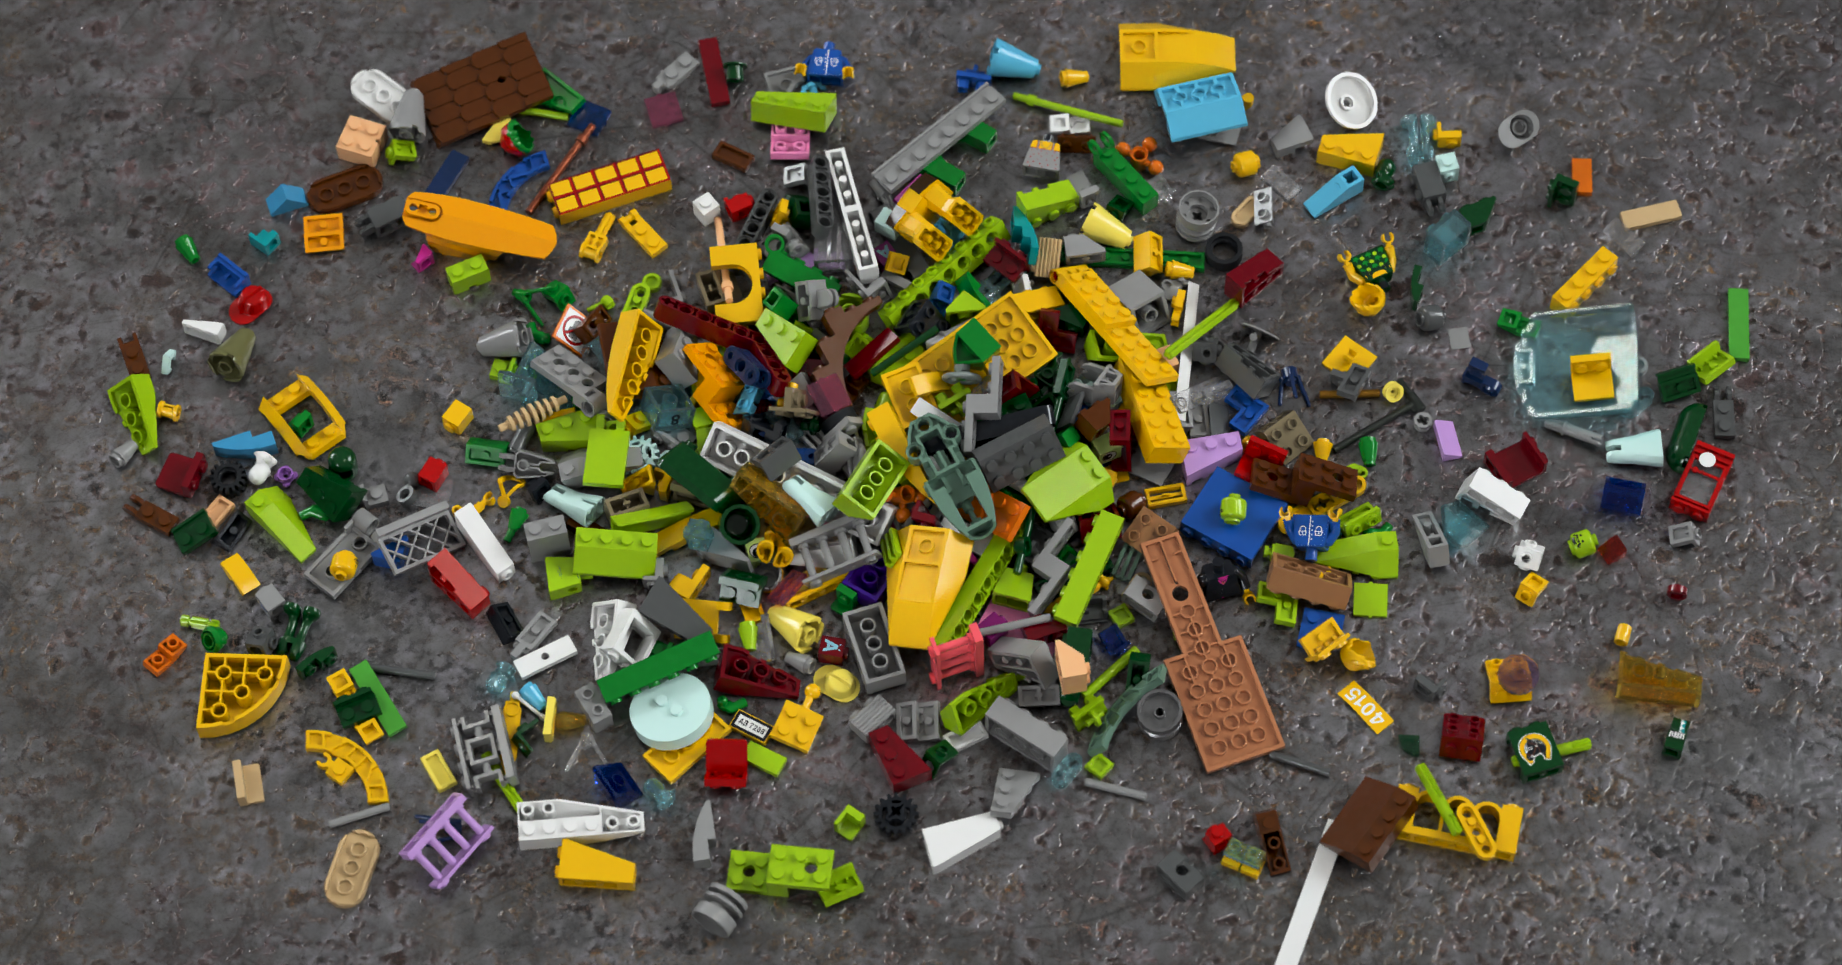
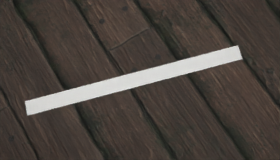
[1175,281,1199,421]

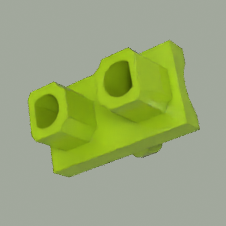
[935,382,972,417]
[1068,694,1108,732]

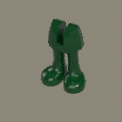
[277,602,321,662]

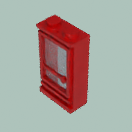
[1668,440,1735,523]

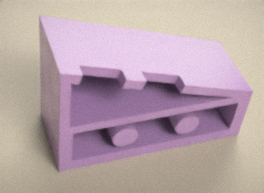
[1181,431,1243,487]

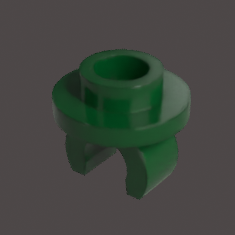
[800,415,822,436]

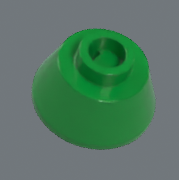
[201,626,228,653]

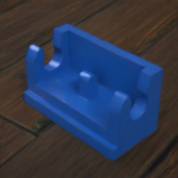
[207,253,251,298]

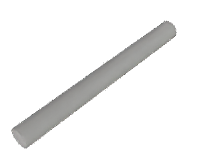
[980,613,1052,636]

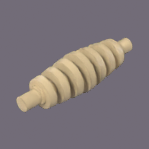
[498,395,568,432]

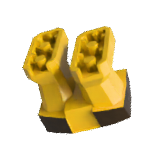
[886,172,984,262]

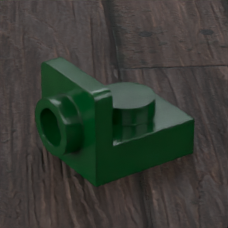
[1106,194,1134,223]

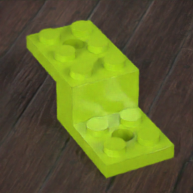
[726,844,835,898]

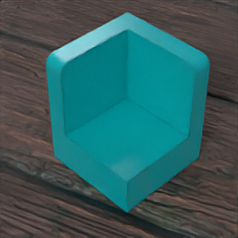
[248,229,281,256]

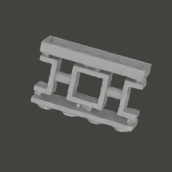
[450,704,520,798]

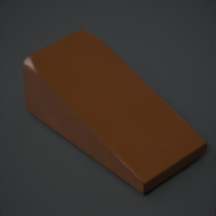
[573,304,612,345]

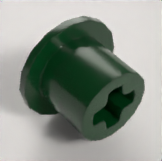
[723,61,748,83]

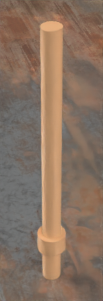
[714,216,734,304]

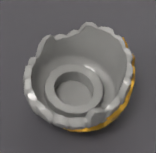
[753,561,784,593]

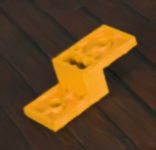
[682,342,745,430]

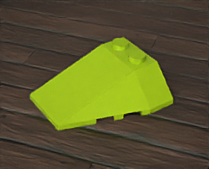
[1021,441,1115,522]

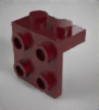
[155,452,208,499]
[1439,713,1485,762]

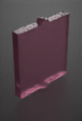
[644,91,684,129]
[806,373,852,417]

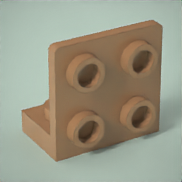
[1121,506,1181,554]

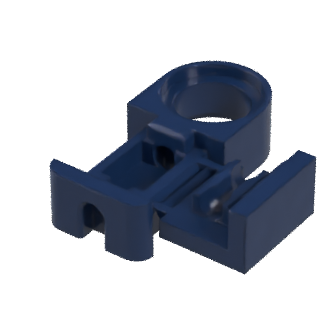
[1461,357,1502,397]

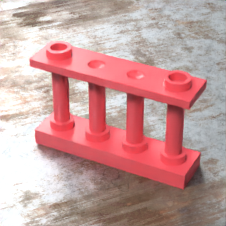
[927,622,984,690]

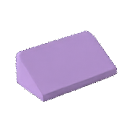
[1433,420,1463,461]

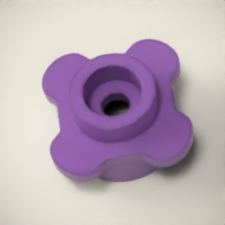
[274,465,298,488]

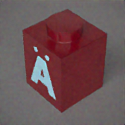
[818,635,850,666]

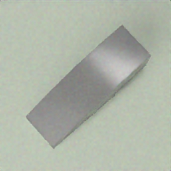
[693,800,717,869]

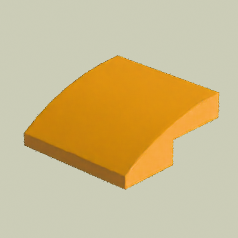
[303,213,345,254]

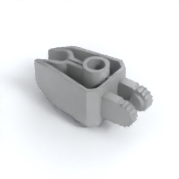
[498,449,556,478]

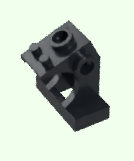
[740,412,791,445]

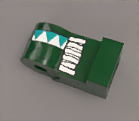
[1662,717,1690,760]

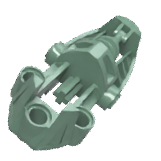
[906,413,997,540]

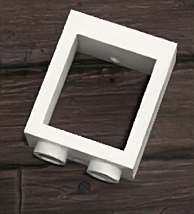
[601,608,661,669]

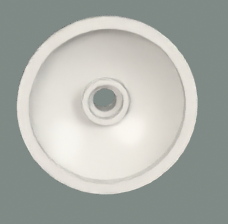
[1325,72,1378,129]

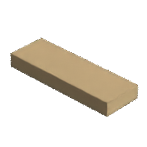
[1619,200,1682,232]

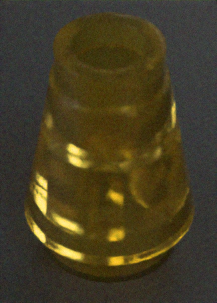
[555,711,586,731]

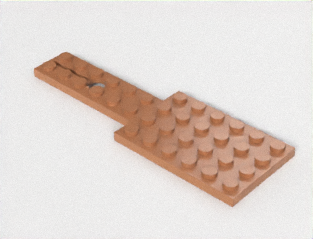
[1140,531,1285,774]

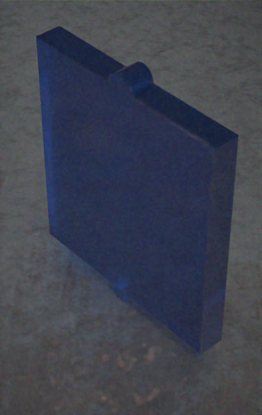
[567,101,612,137]

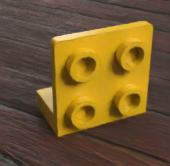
[1570,352,1615,402]

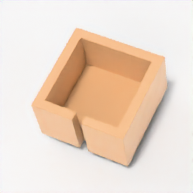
[336,115,389,168]

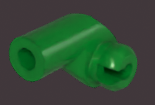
[526,322,551,344]
[717,695,748,714]

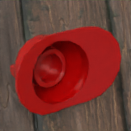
[229,285,272,325]

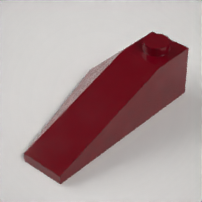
[713,643,801,699]

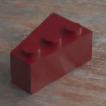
[1224,248,1284,308]
[868,725,932,795]

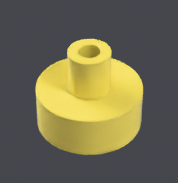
[1382,381,1404,403]

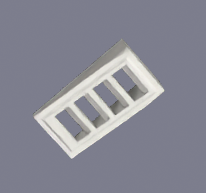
[182,320,227,345]

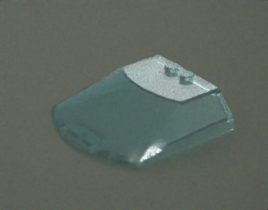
[1514,302,1639,419]

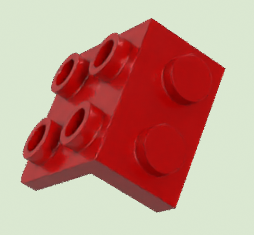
[704,738,748,789]

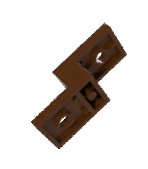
[1249,452,1358,507]

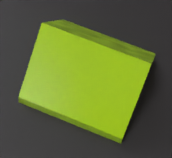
[946,290,986,328]

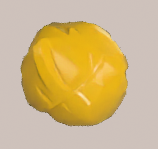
[1349,283,1385,317]

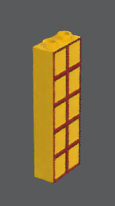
[546,148,672,225]

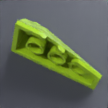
[940,672,1018,736]

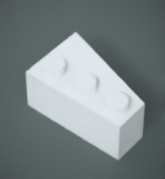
[1455,467,1530,525]

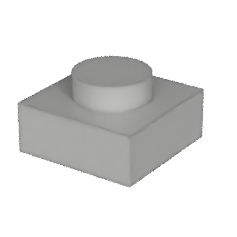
[770,222,794,243]

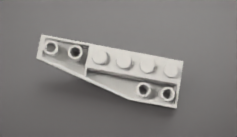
[517,799,645,851]

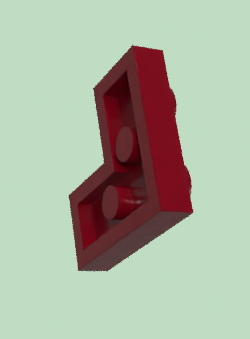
[1038,308,1078,354]

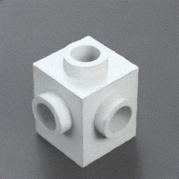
[1512,539,1545,571]

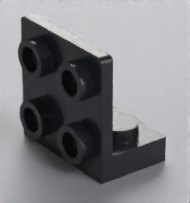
[893,298,951,350]

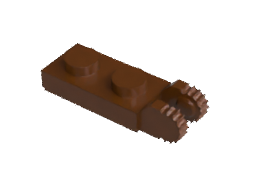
[122,494,180,537]

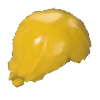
[1340,638,1376,671]

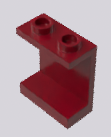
[1109,409,1132,472]
[1483,431,1548,488]

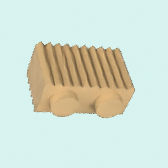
[1031,237,1063,278]

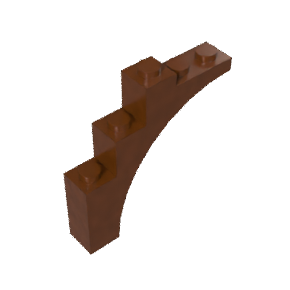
[809,296,883,416]

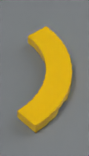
[305,730,389,805]

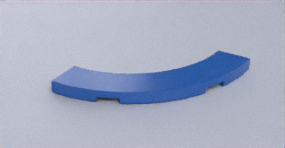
[489,150,550,210]

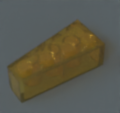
[730,461,809,546]
[1615,650,1703,707]

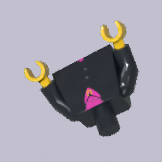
[1197,557,1256,605]

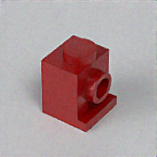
[723,192,755,223]
[1202,822,1232,855]

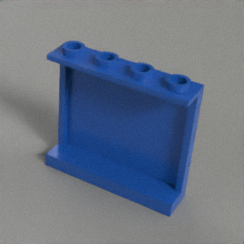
[1180,466,1288,569]

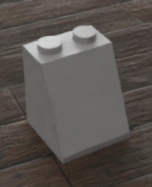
[1109,269,1171,333]
[523,514,572,563]

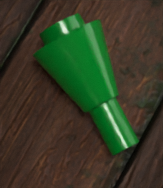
[503,506,529,543]

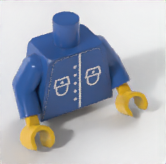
[794,41,854,87]
[1279,506,1343,562]

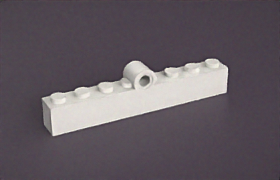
[825,147,880,285]

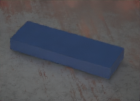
[425,149,470,195]

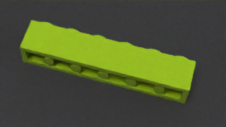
[1051,509,1125,628]

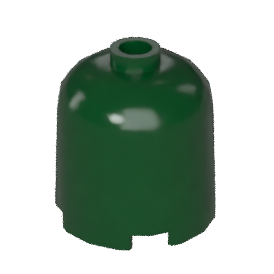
[718,504,761,545]

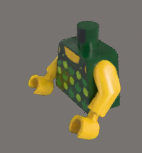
[1337,232,1396,293]

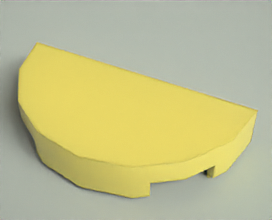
[482,118,511,145]

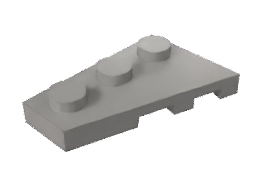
[990,768,1040,819]

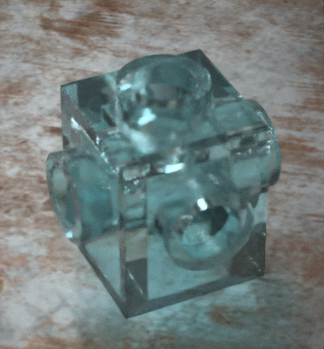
[683,518,714,552]

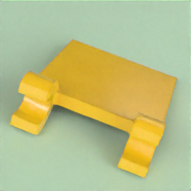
[674,598,733,644]

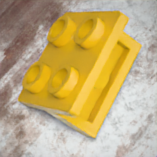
[1298,617,1351,663]

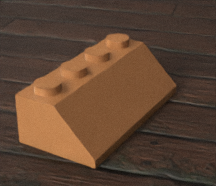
[1266,552,1353,610]

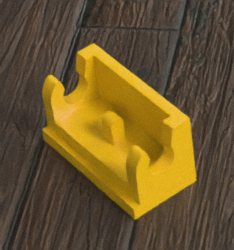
[1133,230,1163,276]

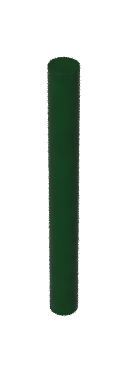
[870,325,940,377]

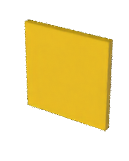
[1322,335,1377,372]

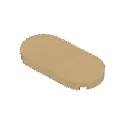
[324,829,380,909]

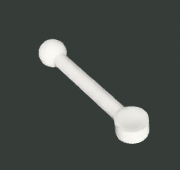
[511,691,545,721]

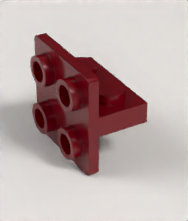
[983,237,1031,284]

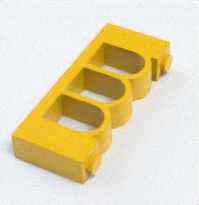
[1397,783,1524,862]

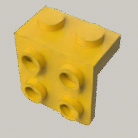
[1485,657,1532,704]

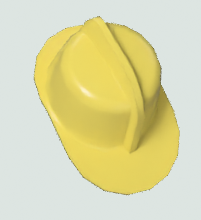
[813,665,860,702]

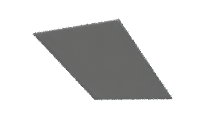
[1447,327,1471,350]

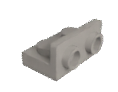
[650,416,697,450]

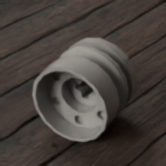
[1175,190,1220,242]
[691,882,748,938]

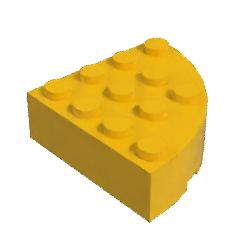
[196,653,291,738]

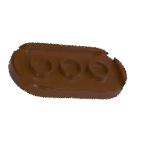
[307,164,383,214]

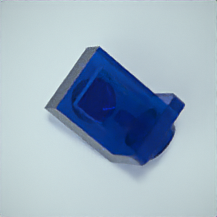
[1097,623,1131,656]

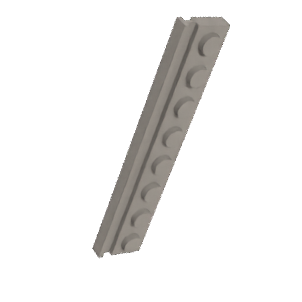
[872,82,1006,194]

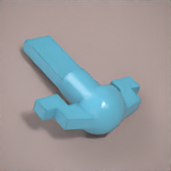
[800,81,826,93]

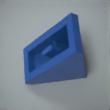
[370,535,410,569]

